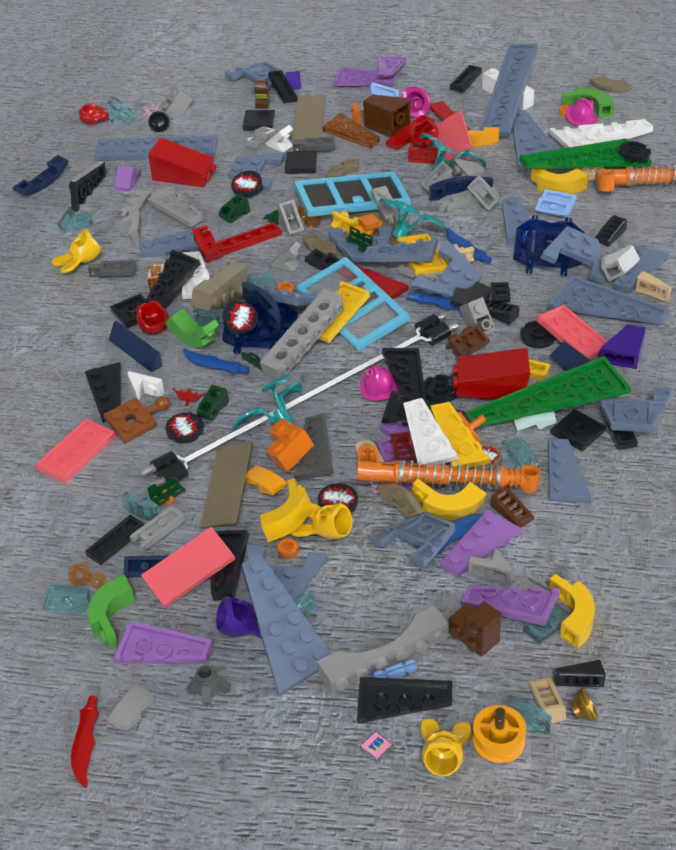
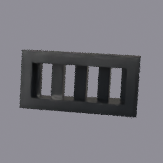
[595,215,627,247]
[486,300,520,325]
[554,660,606,687]

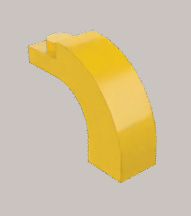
[531,168,588,194]
[260,478,311,542]
[411,479,487,521]
[549,574,595,649]

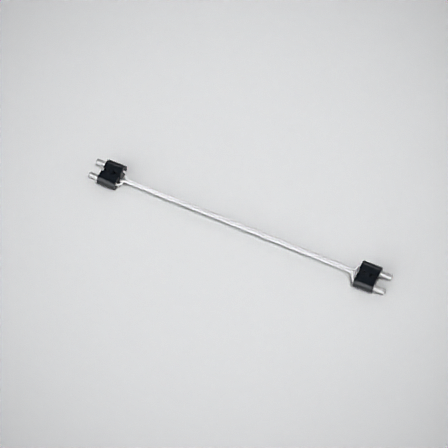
[140,312,459,486]

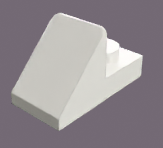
[265,125,293,152]
[127,371,164,401]

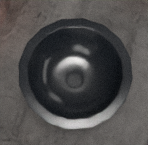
[148,111,170,132]

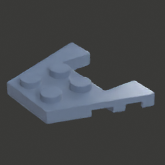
[224,61,284,94]
[228,153,285,192]
[328,225,392,263]
[540,226,605,284]
[410,240,482,298]
[598,387,672,432]
[368,512,456,567]
[247,545,328,603]

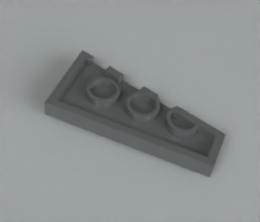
[293,413,334,481]

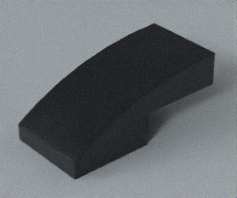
[305,249,340,271]
[491,282,511,302]

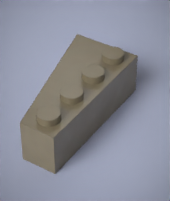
[191,260,249,311]

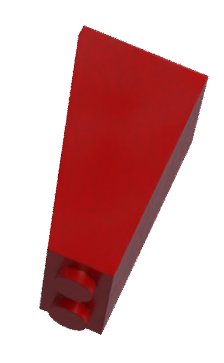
[148,137,216,188]
[451,348,530,400]

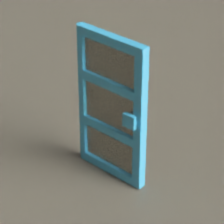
[294,171,411,217]

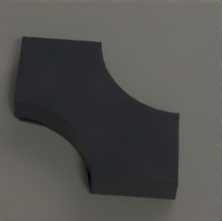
[450,281,492,307]

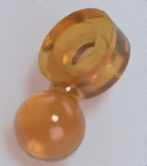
[297,205,321,228]
[68,564,107,589]

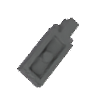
[293,137,335,152]
[88,260,136,277]

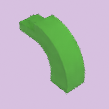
[561,88,614,118]
[165,308,219,348]
[88,575,135,650]

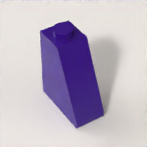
[600,324,646,369]

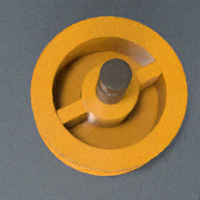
[472,705,526,764]

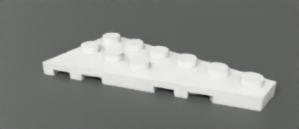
[549,119,653,148]

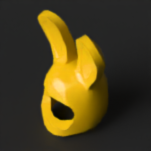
[51,228,102,273]
[290,503,353,540]
[420,719,472,776]

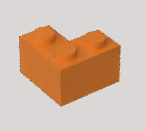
[266,418,314,472]

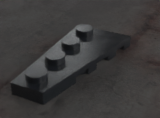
[69,161,106,212]
[146,249,201,307]
[381,348,427,401]
[85,362,121,423]
[381,391,465,426]
[210,530,249,600]
[357,677,453,724]

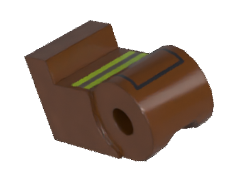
[254,80,270,109]

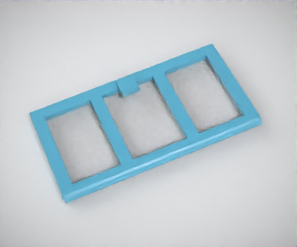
[296,257,410,351]

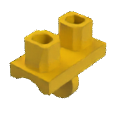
[331,211,358,235]

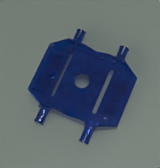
[513,215,585,277]
[222,300,298,354]

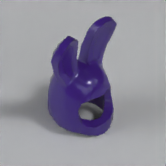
[216,596,261,638]

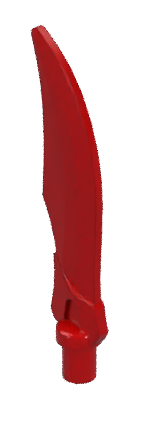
[71,695,99,788]

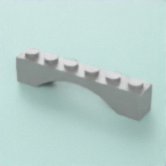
[317,606,448,694]

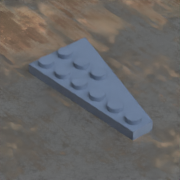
[512,110,556,171]
[547,275,669,325]
[241,554,331,696]

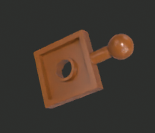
[104,396,170,444]

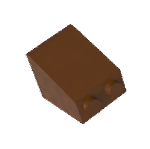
[363,94,411,138]

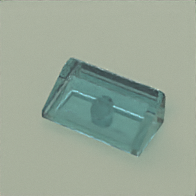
[196,309,224,326]
[43,584,91,615]

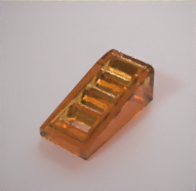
[147,264,164,291]

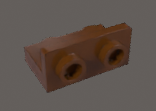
[445,324,490,357]

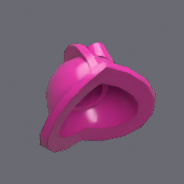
[401,86,431,118]
[566,98,598,127]
[360,365,397,402]

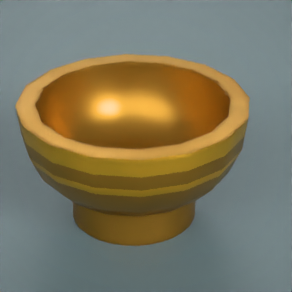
[570,687,599,720]

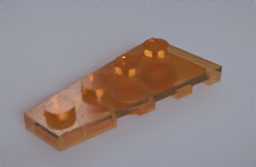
[323,113,380,149]

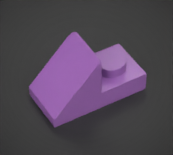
[115,166,142,192]

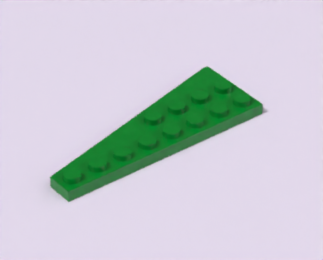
[519,138,652,169]
[465,356,631,428]

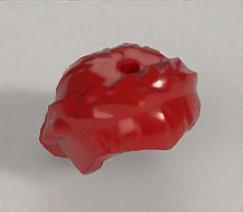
[79,103,109,125]
[410,121,439,148]
[136,300,169,334]

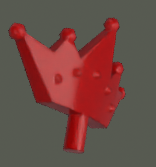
[172,388,206,406]

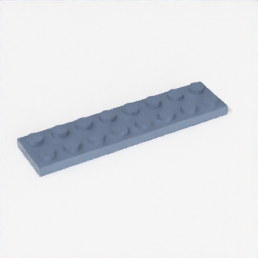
[479,43,538,136]
[94,135,218,161]

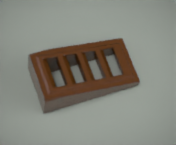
[491,487,534,528]

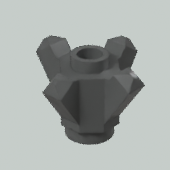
[187,665,231,705]

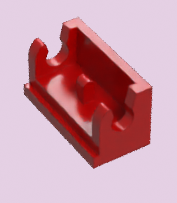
[408,144,441,164]
[192,225,223,263]

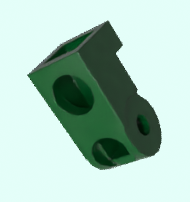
[219,194,250,223]
[197,384,229,421]

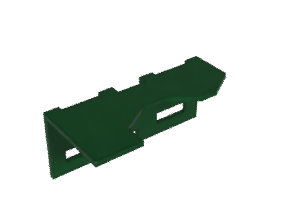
[263,210,279,225]
[345,226,373,252]
[241,352,263,372]
[148,477,186,507]

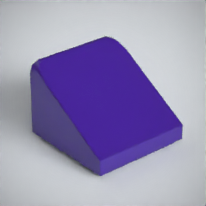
[285,71,301,90]

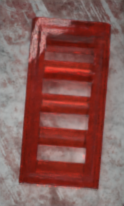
[390,431,417,464]

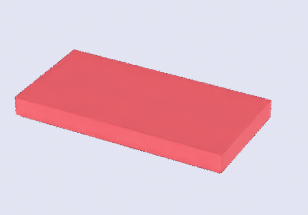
[436,110,472,162]
[536,305,608,359]
[35,418,116,484]
[141,527,235,608]

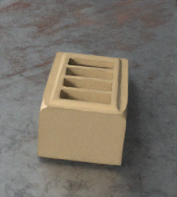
[635,271,671,302]
[528,677,566,725]

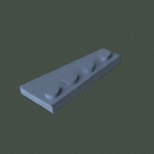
[502,197,539,245]
[139,228,204,258]
[364,237,438,263]
[613,245,669,294]

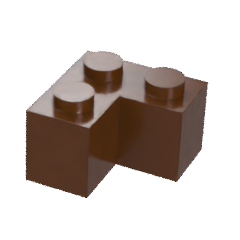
[449,601,501,657]

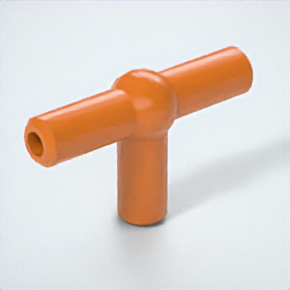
[458,412,486,442]

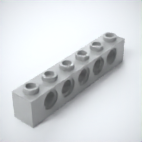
[260,289,344,380]

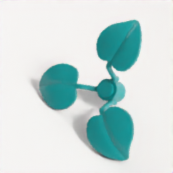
[419,133,487,171]
[379,198,448,238]
[232,374,302,432]

